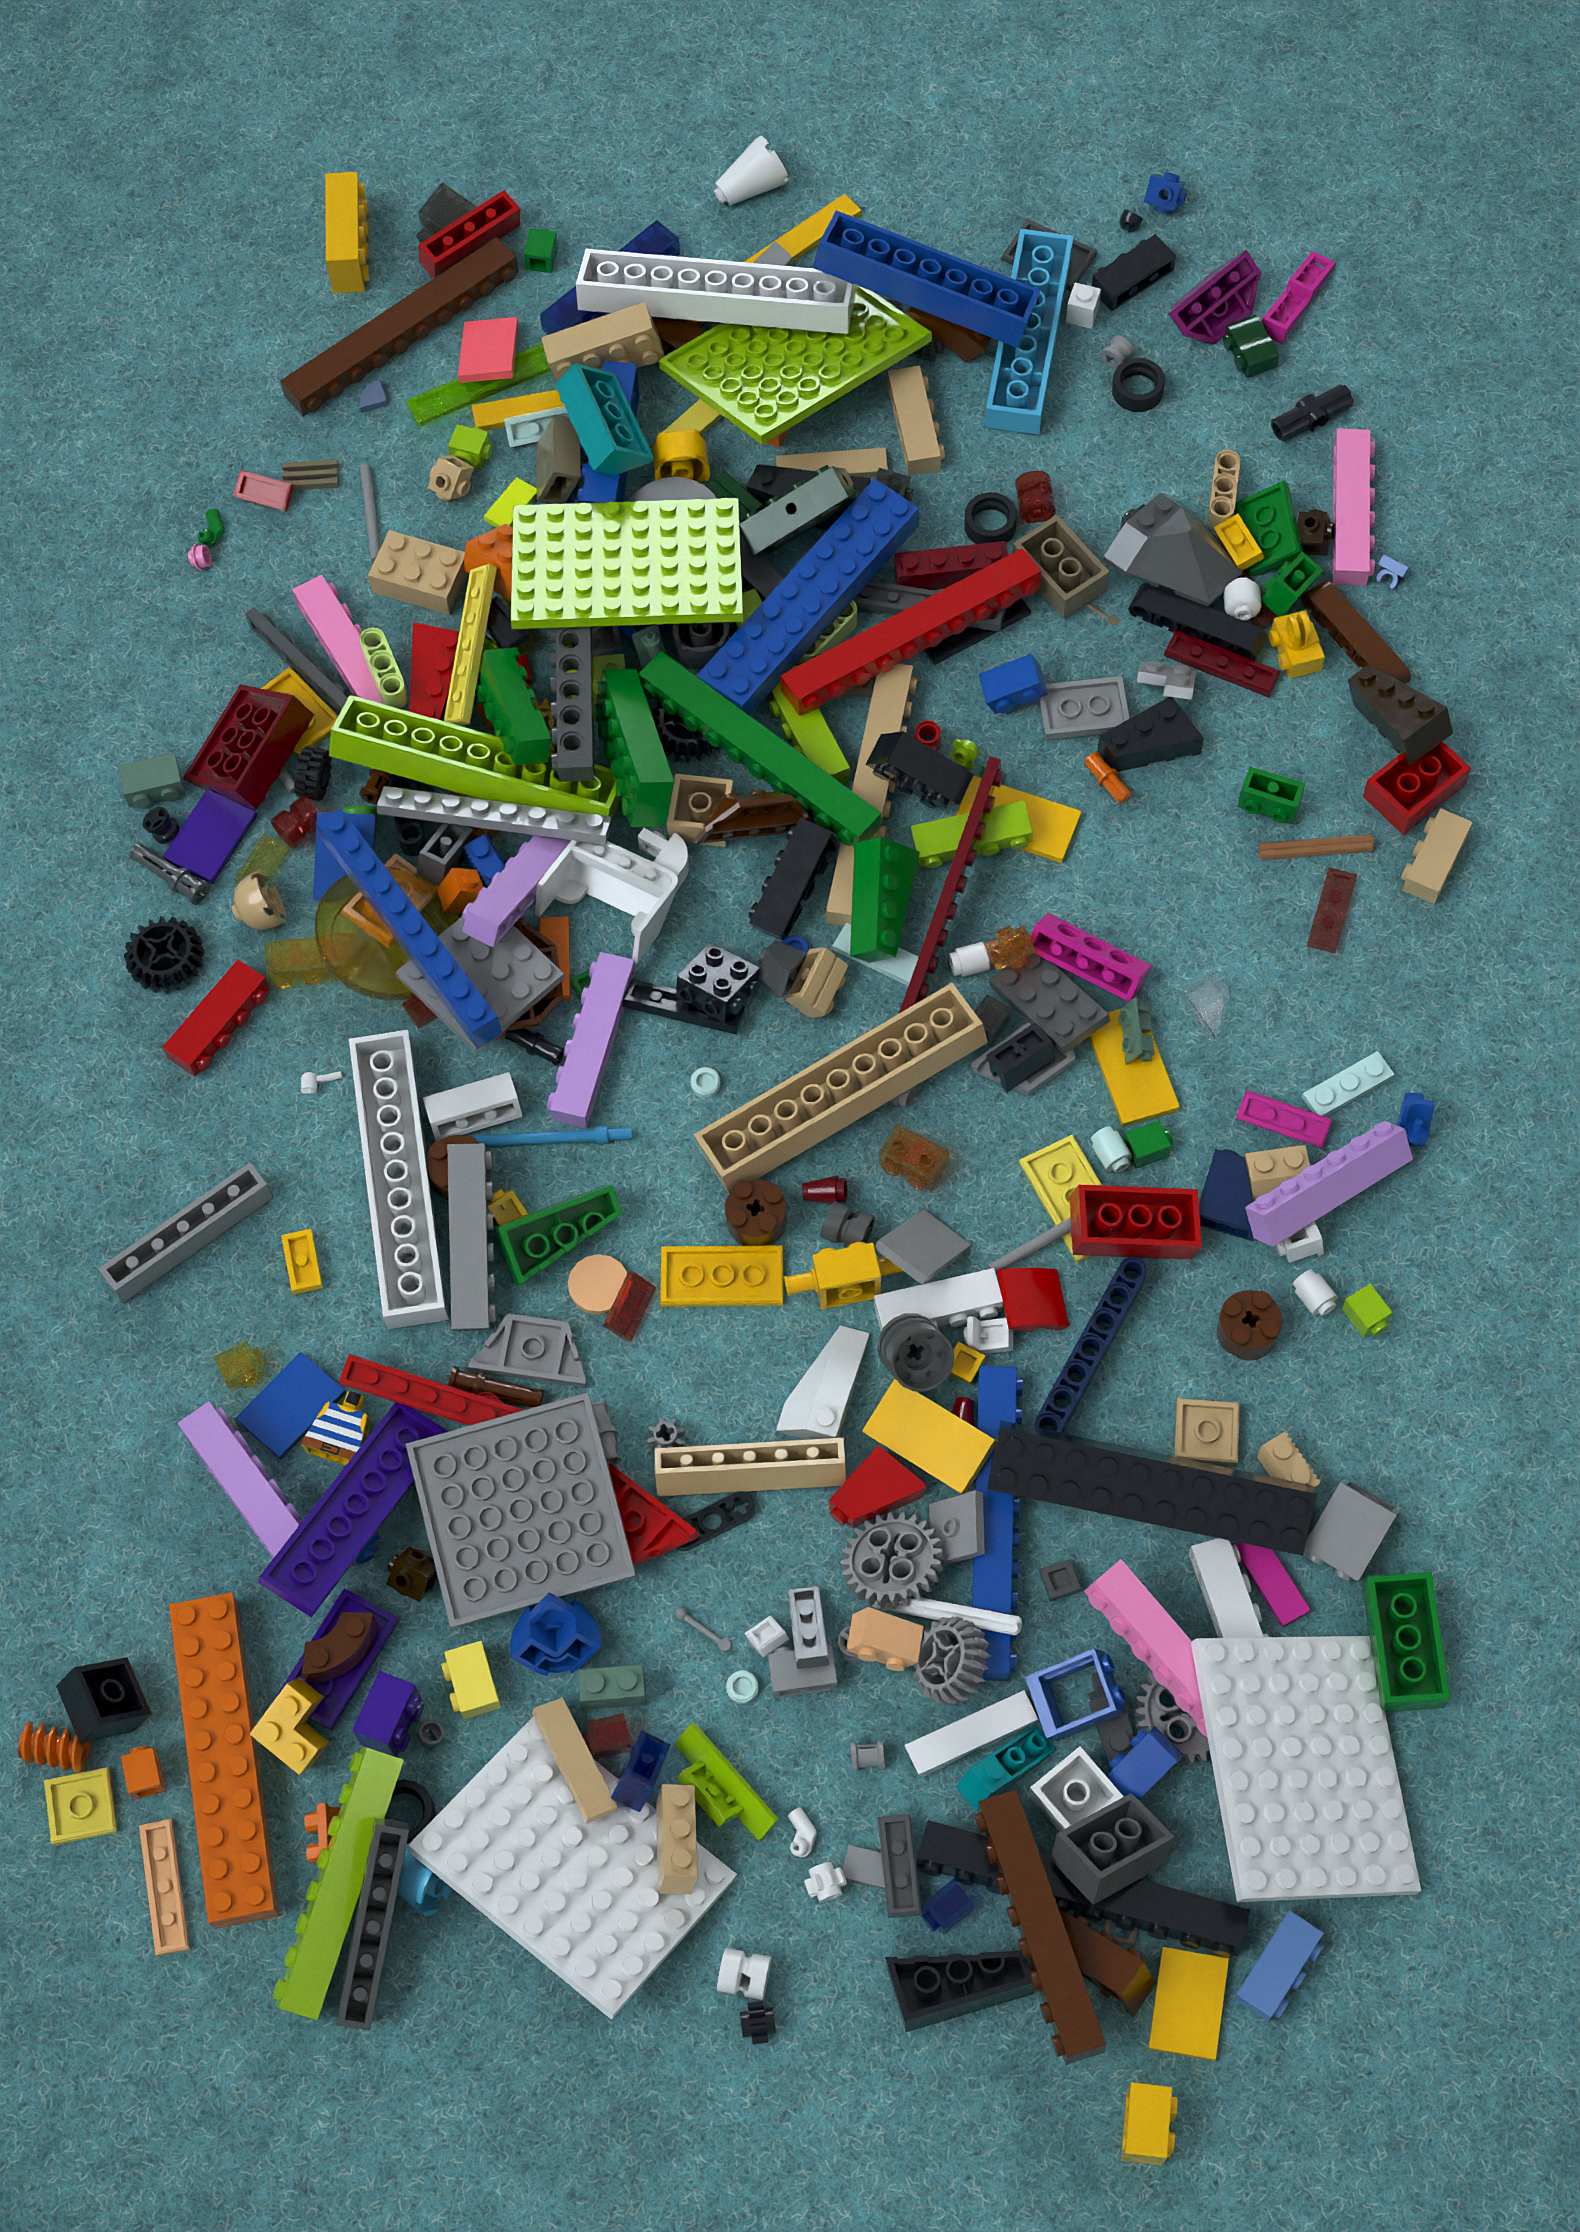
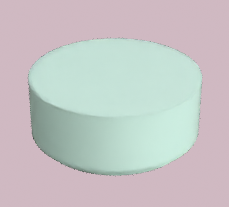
[691,1067,721,1098]
[726,1670,759,1704]

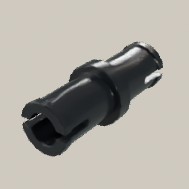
[505,1028,565,1066]

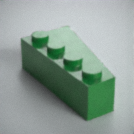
[475,647,551,765]
[850,837,920,963]
[493,1185,622,1285]

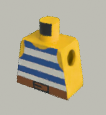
[301,1391,371,1466]

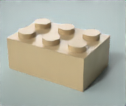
[368,530,468,615]

